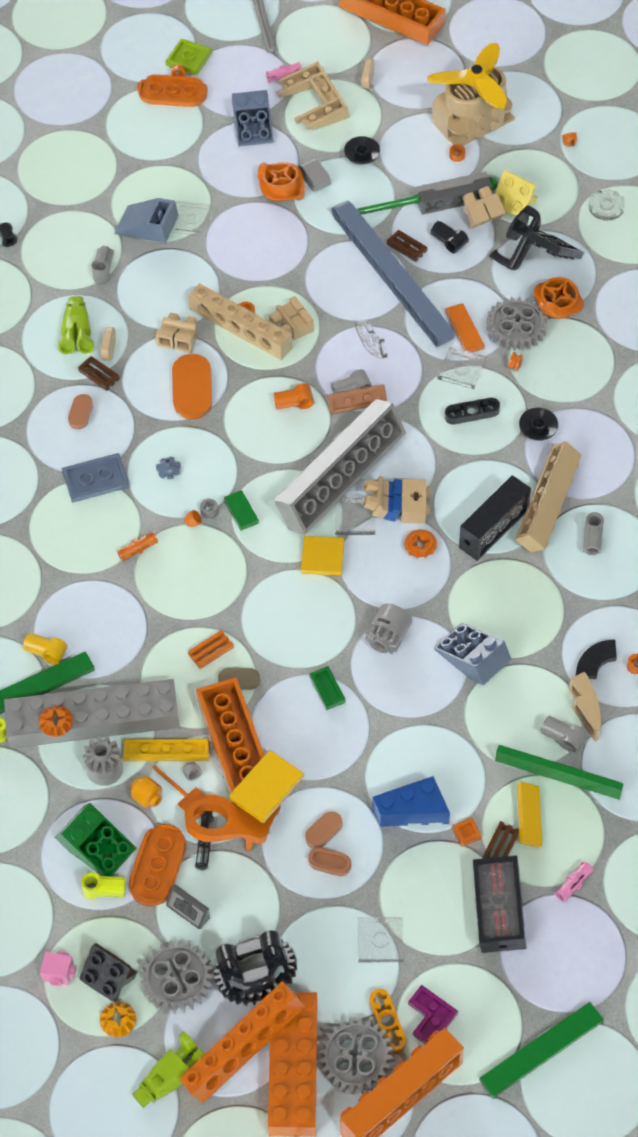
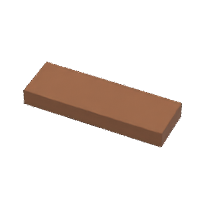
[326,384,387,414]

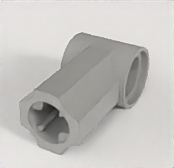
[91,246,114,284]
[331,369,372,393]
[583,512,604,556]
[540,715,587,753]

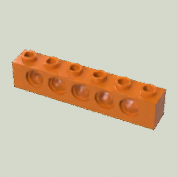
[179,981,306,1104]

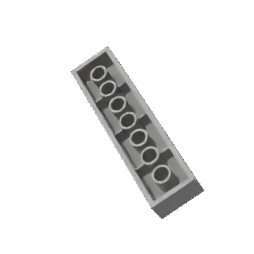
[274,399,406,535]
[4,679,180,749]

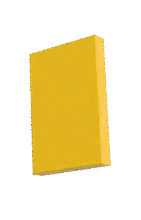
[229,750,304,824]

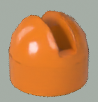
[171,64,185,76]
[562,132,577,147]
[184,510,202,527]

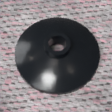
[344,136,380,164]
[519,408,558,441]

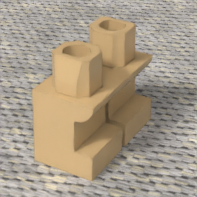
[463,186,506,230]
[269,296,314,340]
[156,312,197,353]

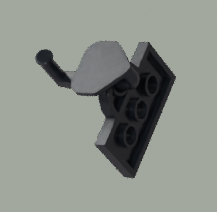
[489,205,585,271]

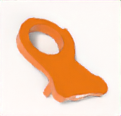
[185,794,281,851]

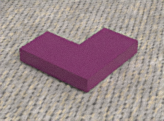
[408,985,458,1044]

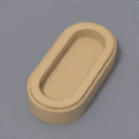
[362,59,375,89]
[101,327,116,361]

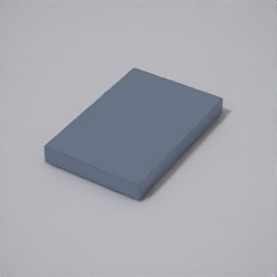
[62,453,130,503]

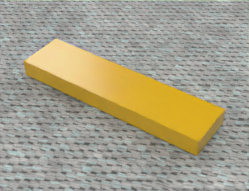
[123,739,210,761]

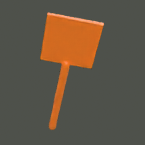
[153,765,206,821]

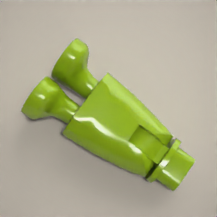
[58,296,94,355]
[132,1031,205,1108]

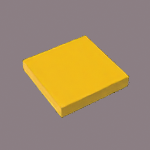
[301,536,344,576]

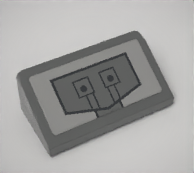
[166,885,210,929]

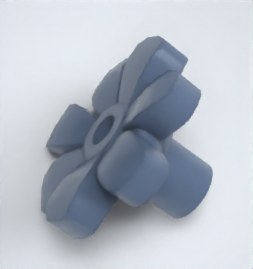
[156,456,181,479]

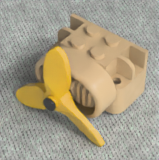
[427,43,515,146]

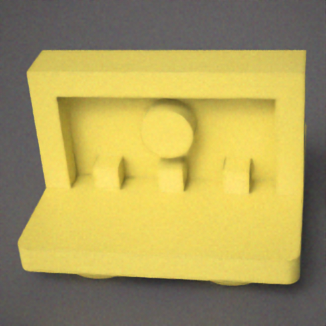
[495,170,538,216]

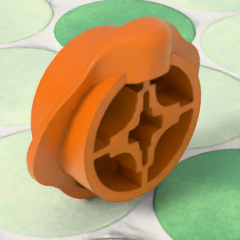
[258,162,305,201]
[534,277,584,319]

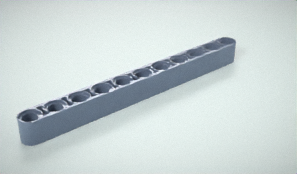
[331,200,455,347]

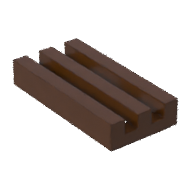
[387,229,428,262]
[78,356,120,391]
[482,821,519,859]

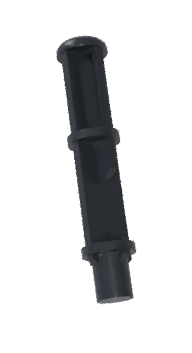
[195,811,214,870]

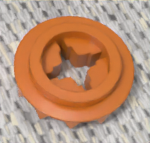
[405,529,437,559]
[38,704,73,737]

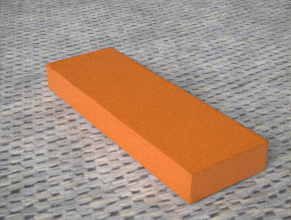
[445,303,485,354]

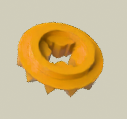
[100,1001,137,1037]

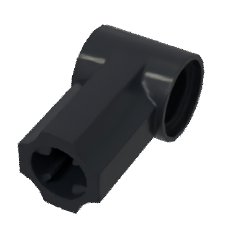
[430,221,469,254]

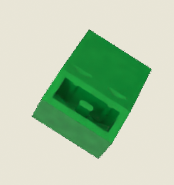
[54,803,137,876]

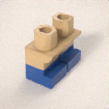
[363,476,402,522]

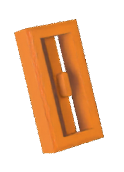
[188,630,234,669]

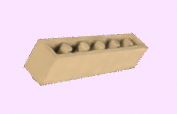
[515,441,582,553]

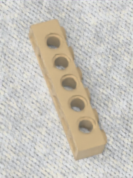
[188,283,292,360]

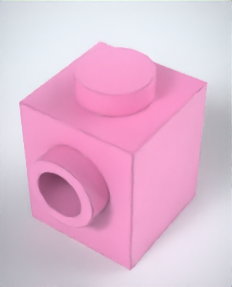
[40,951,77,987]

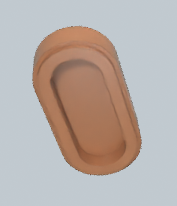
[68,394,93,429]
[305,811,342,849]
[308,847,351,877]

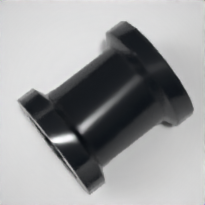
[0,222,18,247]

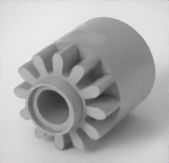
[365,603,412,654]
[83,736,123,786]

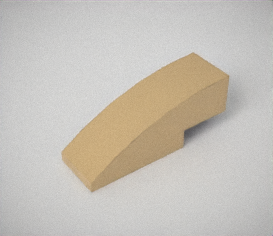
[569,672,601,741]

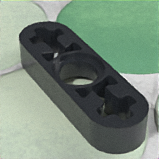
[444,397,500,425]

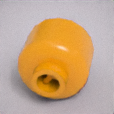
[130,776,162,809]

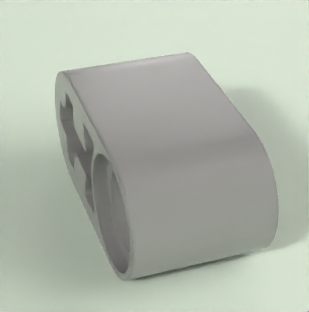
[298,158,331,192]

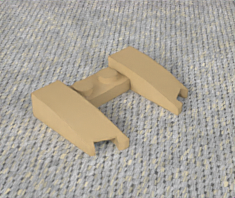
[278,61,350,129]

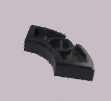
[575,639,617,679]

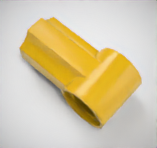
[23,633,68,665]

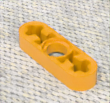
[370,989,406,1054]

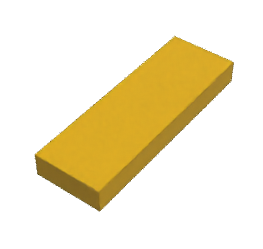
[517,782,542,848]

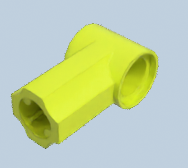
[81,872,126,900]

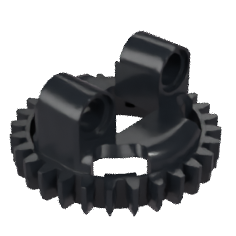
[214,930,297,1006]

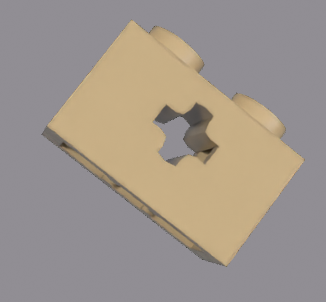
[401,479,430,524]

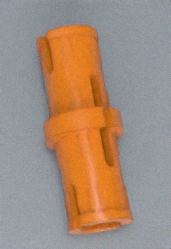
[117,531,158,562]

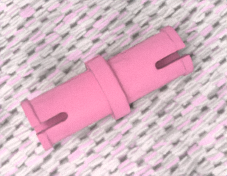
[266,62,302,82]
[555,861,594,902]

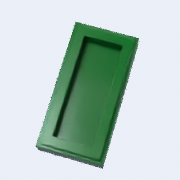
[224,490,259,531]
[309,666,346,710]

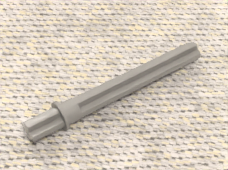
[252,0,276,53]

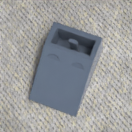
[232,90,274,147]
[115,198,179,243]
[434,623,512,685]

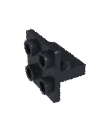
[79,943,137,1002]

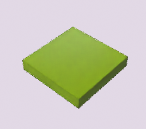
[165,38,212,76]

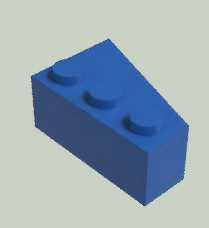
[372,776,450,827]

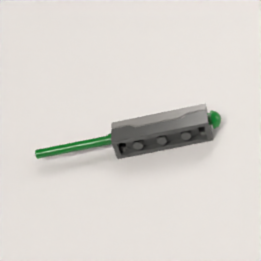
[357,172,498,215]

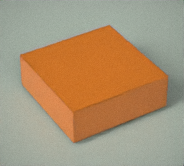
[452,818,481,847]

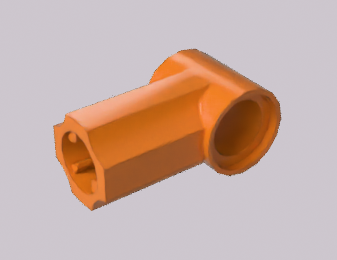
[274,383,314,410]

